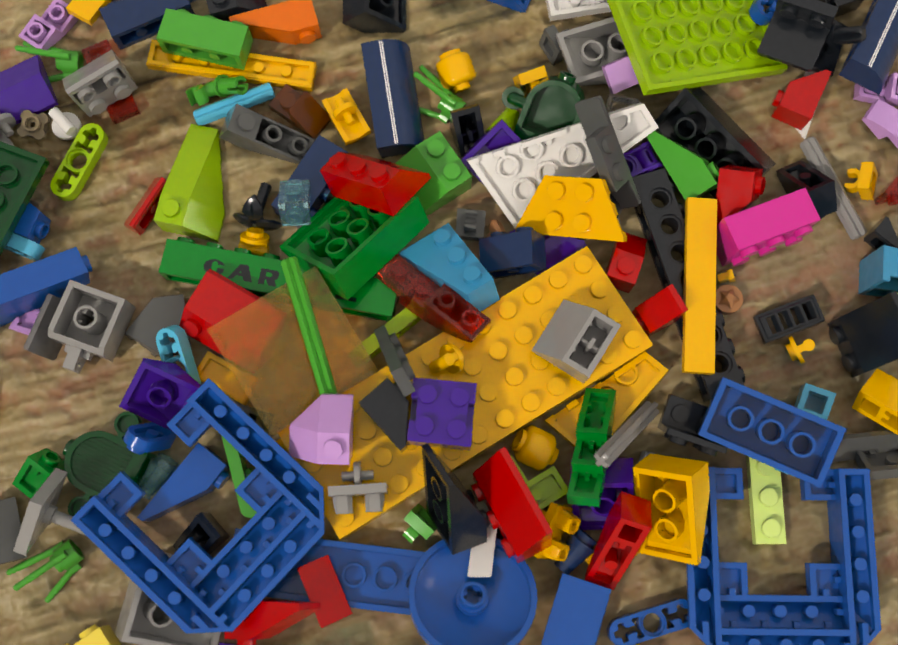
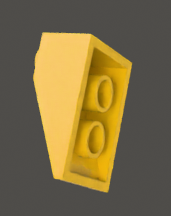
[633,453,710,566]

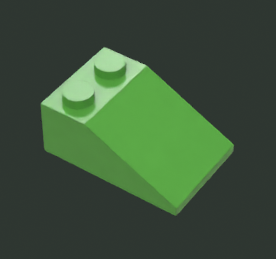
[395,131,472,216]

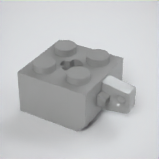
[48,280,136,374]

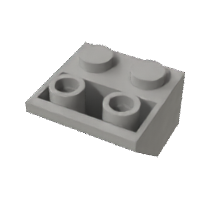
[62,50,138,117]
[531,300,621,384]

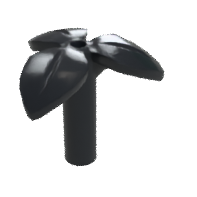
[233,183,282,231]

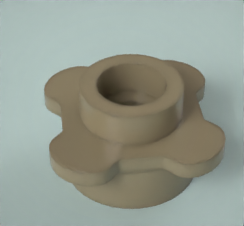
[17,110,49,140]

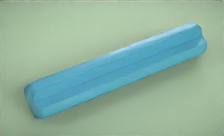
[193,82,275,126]

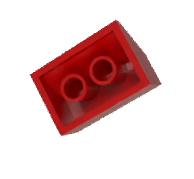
[320,152,431,216]
[179,269,287,374]
[470,447,553,563]

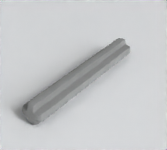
[800,136,867,240]
[594,401,659,468]

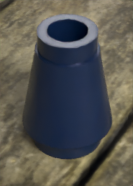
[554,528,597,575]

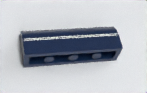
[839,0,898,95]
[361,39,424,158]

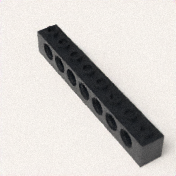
[632,168,745,402]

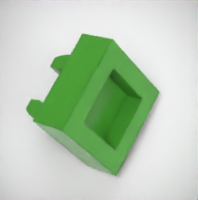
[402,504,437,543]

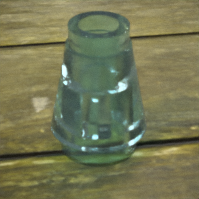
[139,452,179,500]

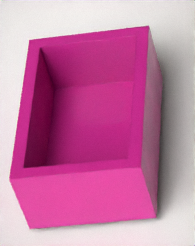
[716,187,821,267]

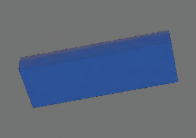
[541,573,612,645]

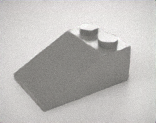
[556,17,628,86]
[114,579,221,645]

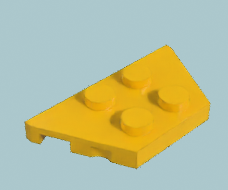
[515,175,627,242]

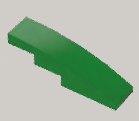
[567,388,616,507]

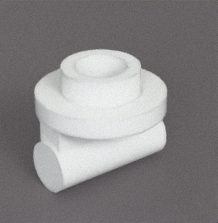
[48,107,82,140]

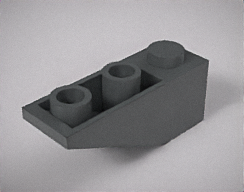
[219,104,315,164]

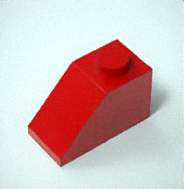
[771,69,832,130]
[716,165,766,225]
[605,231,647,293]
[632,284,688,337]

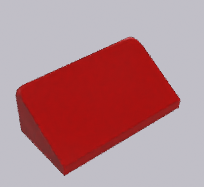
[124,177,166,236]
[297,555,353,628]

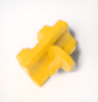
[322,88,371,146]
[533,502,581,561]

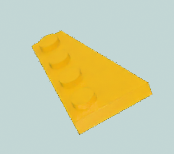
[545,351,669,448]

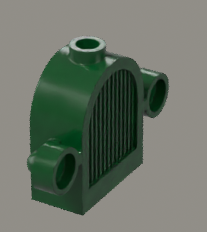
[502,71,585,140]
[63,412,157,516]

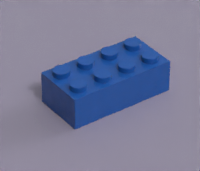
[697,377,847,488]

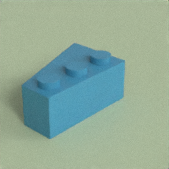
[398,223,500,315]
[858,245,898,297]

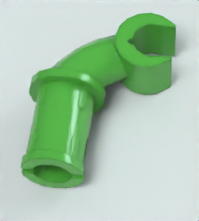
[186,74,248,106]

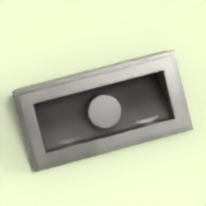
[24,294,62,360]

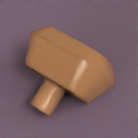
[486,220,506,237]

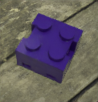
[407,377,477,451]

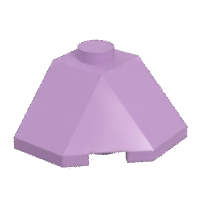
[289,393,354,465]

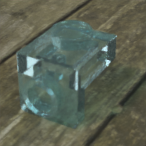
[278,179,311,226]

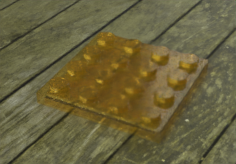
[207,266,379,437]

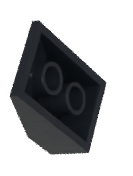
[827,291,898,378]
[422,443,490,555]

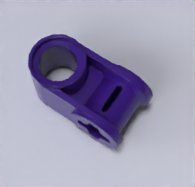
[623,141,665,177]

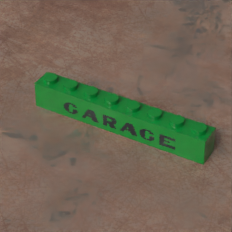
[159,237,400,322]

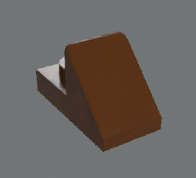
[269,84,331,139]

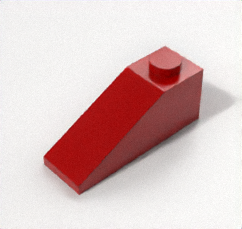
[585,491,652,590]
[224,599,321,645]

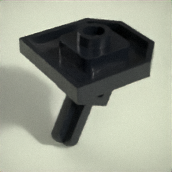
[812,20,867,78]

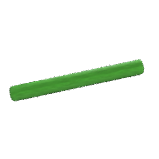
[281,257,338,395]

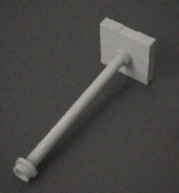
[13,468,172,557]

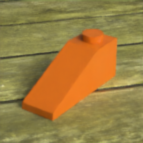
[229,0,322,45]

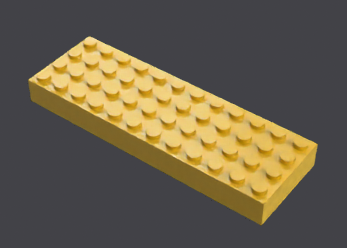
[277,246,653,540]

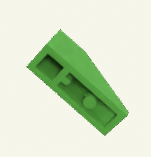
[646,130,719,200]

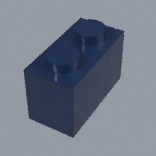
[479,227,546,279]

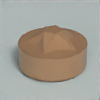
[716,284,743,315]

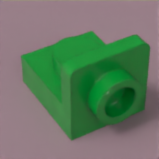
[12,448,65,499]

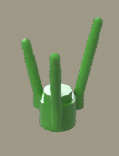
[15,41,84,82]
[413,65,467,124]
[6,539,84,603]

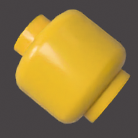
[436,48,476,93]
[512,425,559,470]

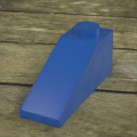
[137,443,231,522]

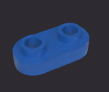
[123,422,176,455]

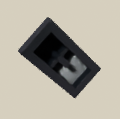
[450,103,485,160]
[173,512,230,554]

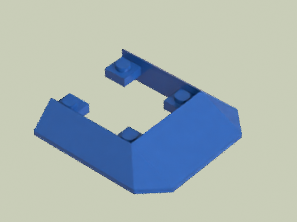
[70,378,325,633]
[686,467,881,645]

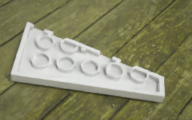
[466,102,659,229]

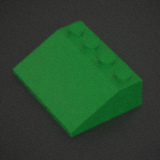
[279,195,430,300]

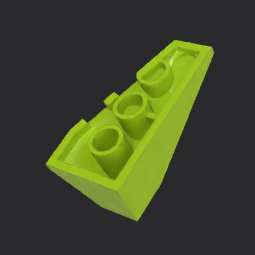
[154,124,225,242]

